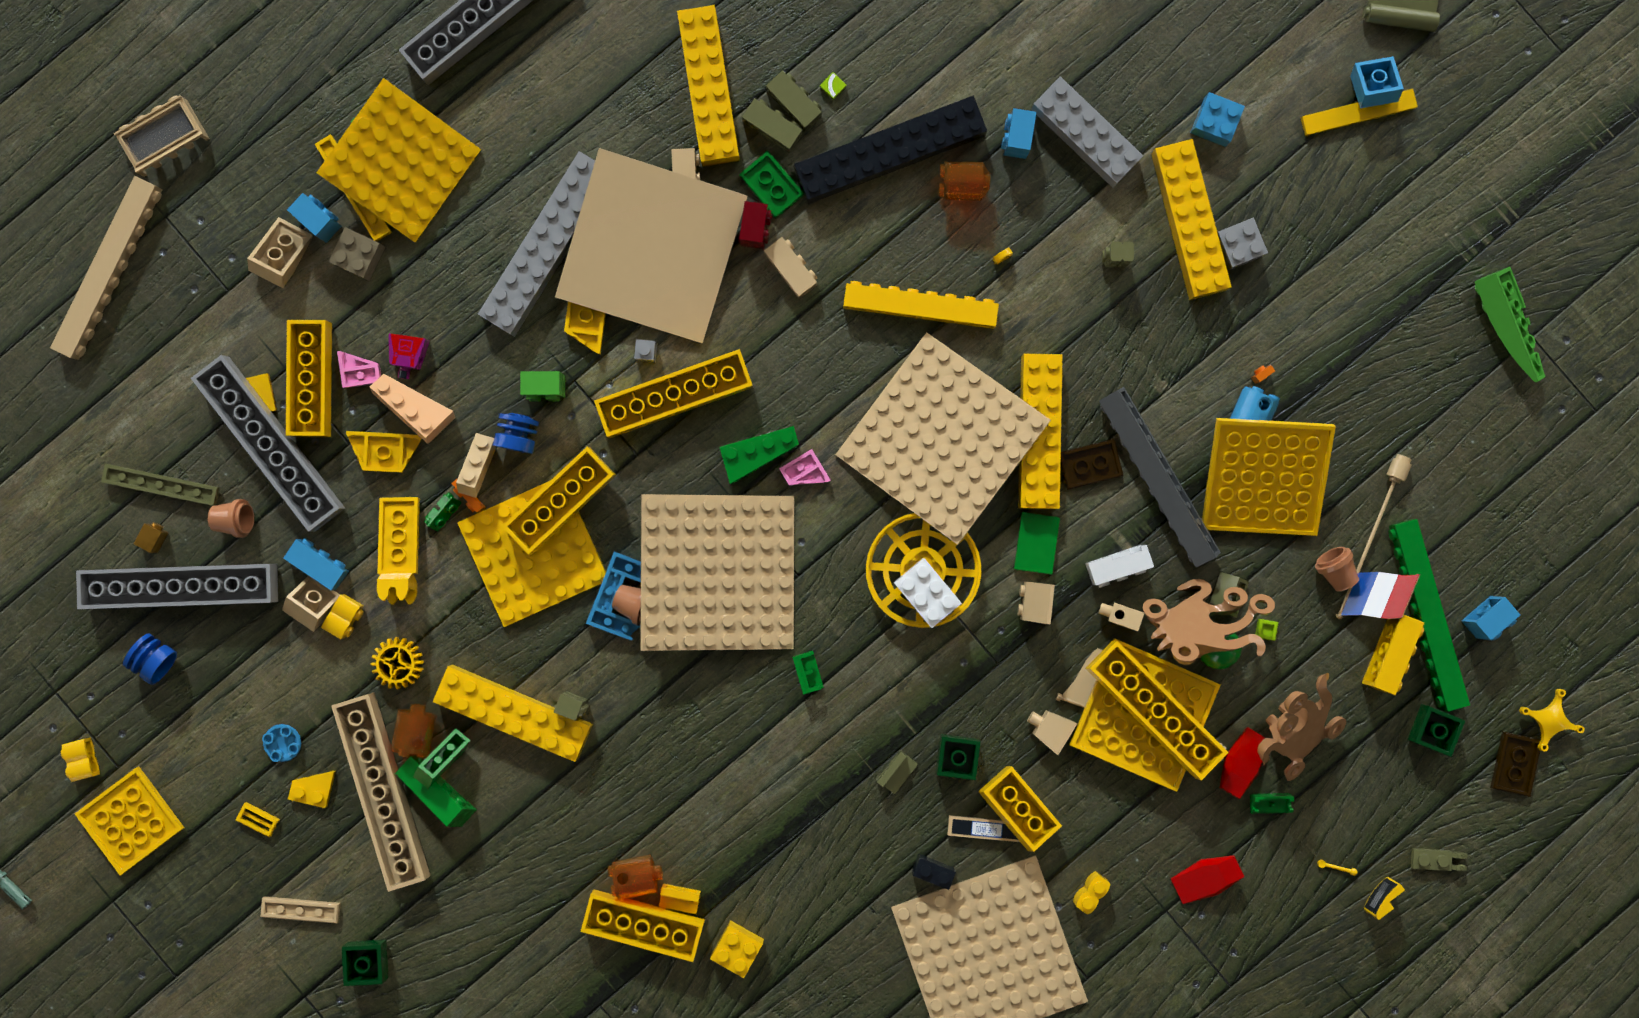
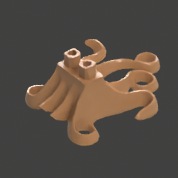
[1143,579,1275,665]
[1257,673,1346,781]

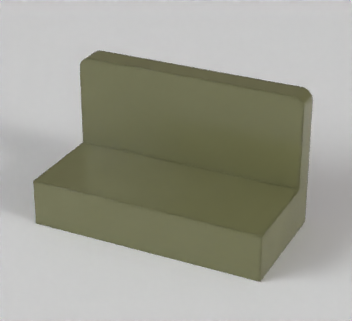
[1209,572,1249,618]
[877,750,917,794]

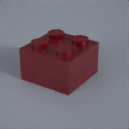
[739,201,772,249]

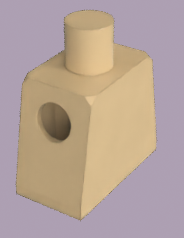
[1098,603,1144,632]
[1027,710,1077,755]

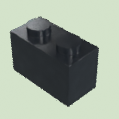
[912,854,956,890]

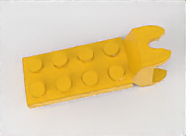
[377,497,420,605]

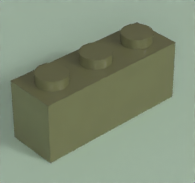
[766,70,822,132]
[742,98,802,153]

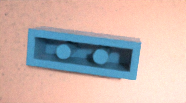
[283,538,349,591]

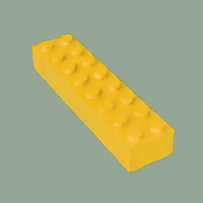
[677,5,740,167]
[1151,139,1231,300]
[594,349,754,438]
[1018,354,1062,509]
[1085,641,1229,780]
[433,665,593,762]

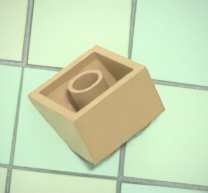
[282,576,340,632]

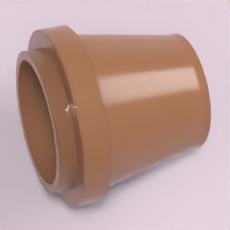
[208,499,254,538]
[1315,547,1359,591]
[612,584,641,626]

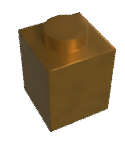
[134,522,168,553]

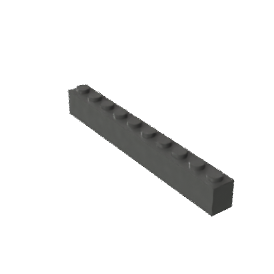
[1099,387,1221,567]

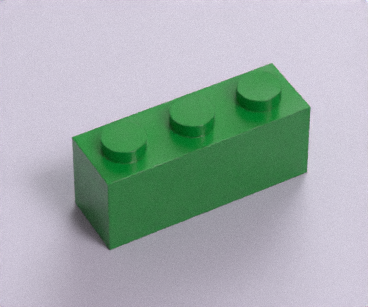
[413,728,471,789]

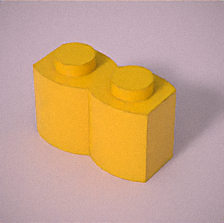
[321,594,364,639]
[61,738,100,782]
[1073,871,1110,915]

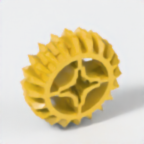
[371,637,424,689]

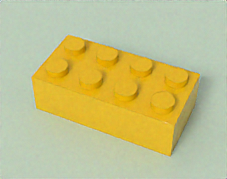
[1362,615,1424,695]
[978,766,1062,852]

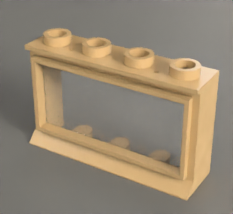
[114,95,209,177]

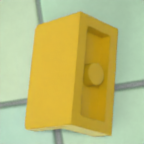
[659,884,701,914]

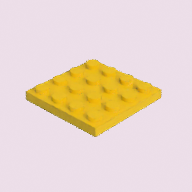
[75,767,185,875]

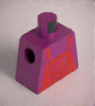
[389,333,429,380]

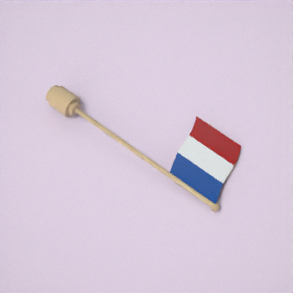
[1336,454,1420,619]

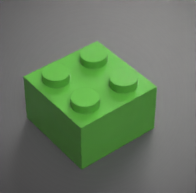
[520,371,565,402]

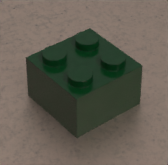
[1407,704,1465,757]
[936,734,981,780]
[342,939,388,986]

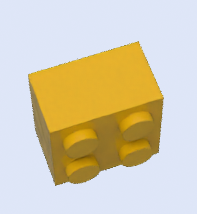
[710,920,764,978]

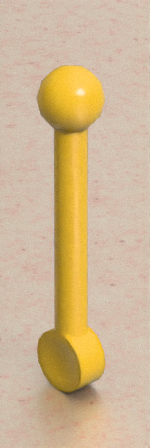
[1317,860,1358,876]

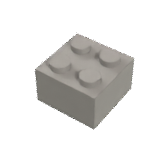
[1217,217,1268,271]

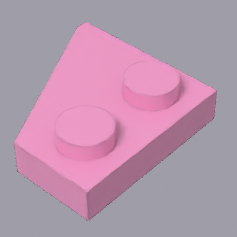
[337,351,381,388]
[779,449,831,485]

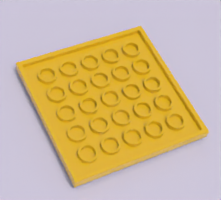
[316,78,481,242]
[1202,418,1336,536]
[457,480,606,627]
[1069,638,1220,792]

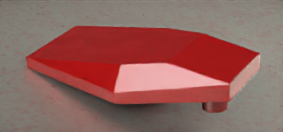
[1219,727,1265,799]
[1171,855,1244,904]

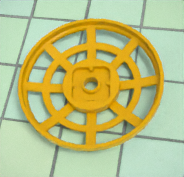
[866,513,981,628]

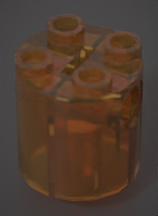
[939,161,990,201]
[391,704,437,758]
[608,854,663,900]

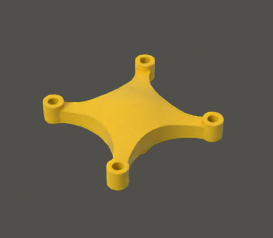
[1519,689,1585,752]

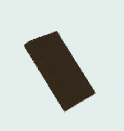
[1060,439,1124,490]
[1490,731,1541,797]

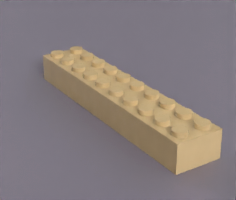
[332,692,430,892]

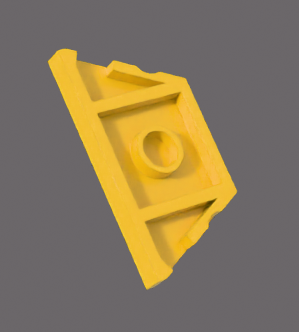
[564,301,606,354]
[346,431,422,473]

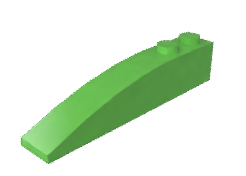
[1474,267,1545,382]

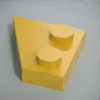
[288,771,336,808]

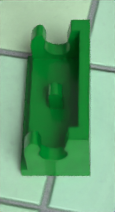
[793,650,824,695]
[1250,793,1294,814]

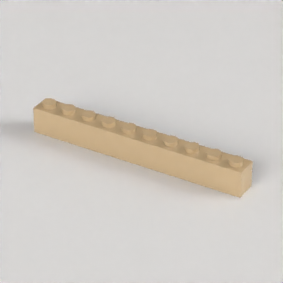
[50,176,163,360]

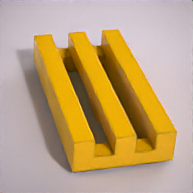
[236,802,280,838]

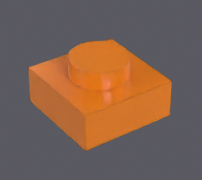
[1251,365,1275,384]

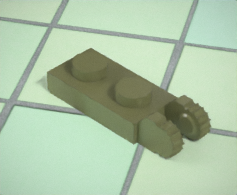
[1411,848,1467,871]

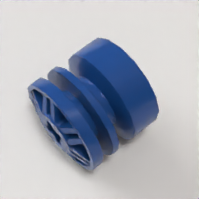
[493,413,539,454]
[123,633,177,685]

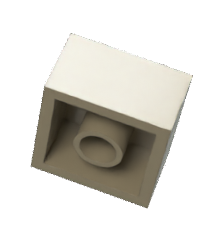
[328,227,385,281]

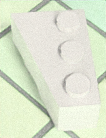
[1085,545,1154,588]

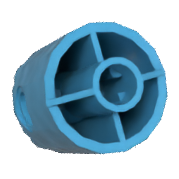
[1230,386,1280,421]

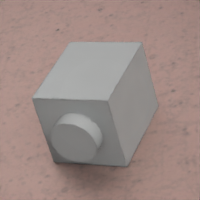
[634,339,657,363]

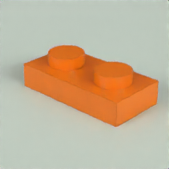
[451,478,486,513]

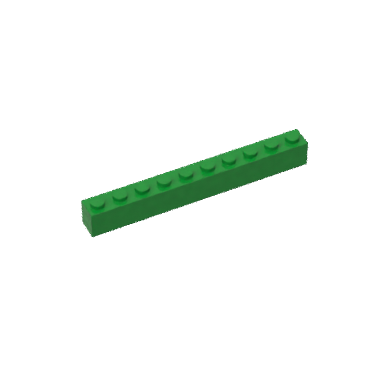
[1388,519,1470,712]

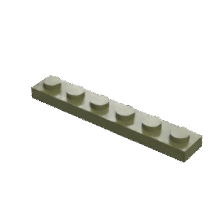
[101,463,220,506]

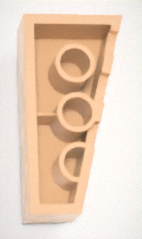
[370,374,455,444]

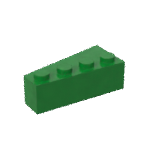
[720,426,799,485]
[395,756,477,827]

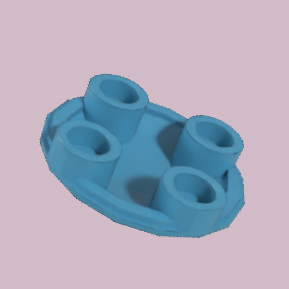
[262,724,301,762]

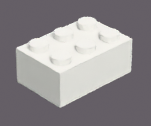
[893,558,962,628]

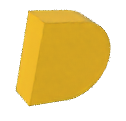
[993,247,1013,265]

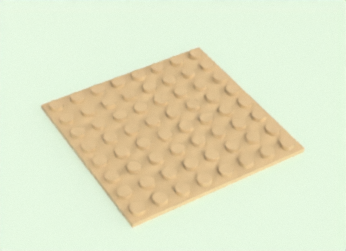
[555,148,747,343]
[835,332,1051,545]
[640,494,794,651]
[891,855,1088,1018]

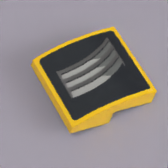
[1364,876,1405,920]

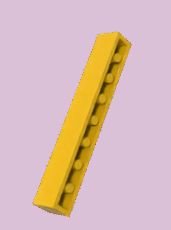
[843,281,999,329]

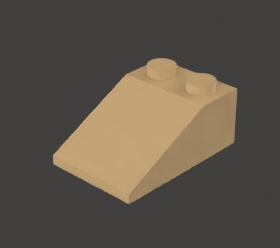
[247,217,313,288]
[1017,581,1055,624]

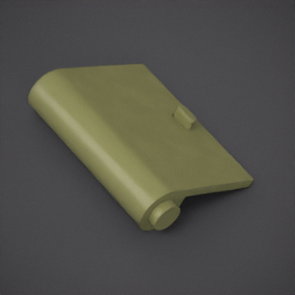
[1362,0,1440,32]

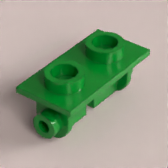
[424,492,462,532]

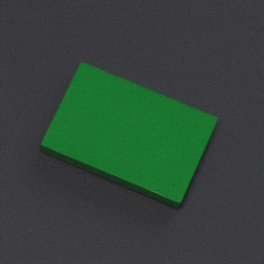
[739,151,805,219]
[1014,512,1060,574]

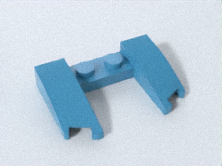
[586,551,641,640]

